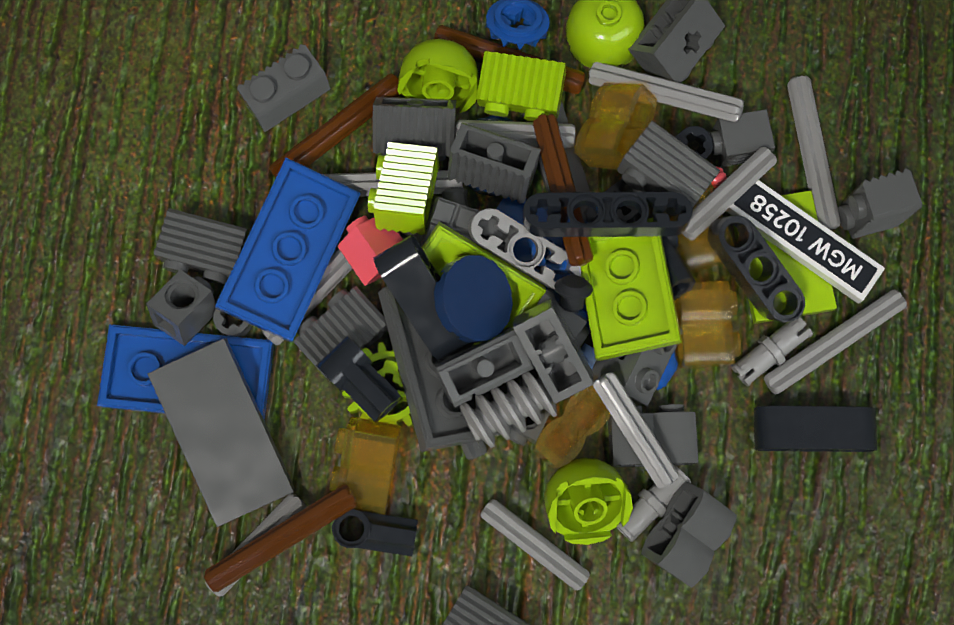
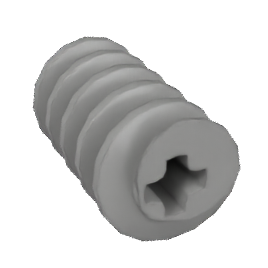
[459,372,557,448]

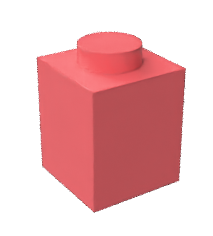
[337,215,403,286]

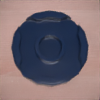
[434,255,513,342]

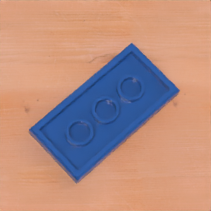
[215,158,361,343]
[97,324,274,421]

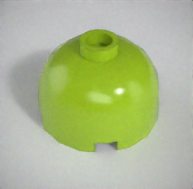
[565,0,645,68]
[397,39,479,113]
[544,458,633,545]

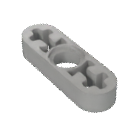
[468,208,581,290]

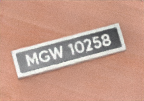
[726,180,885,304]

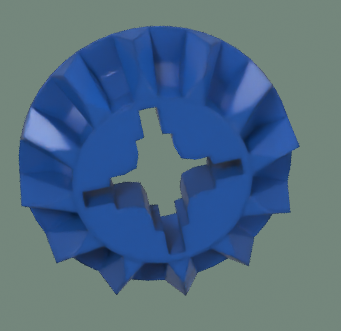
[486,0,550,50]

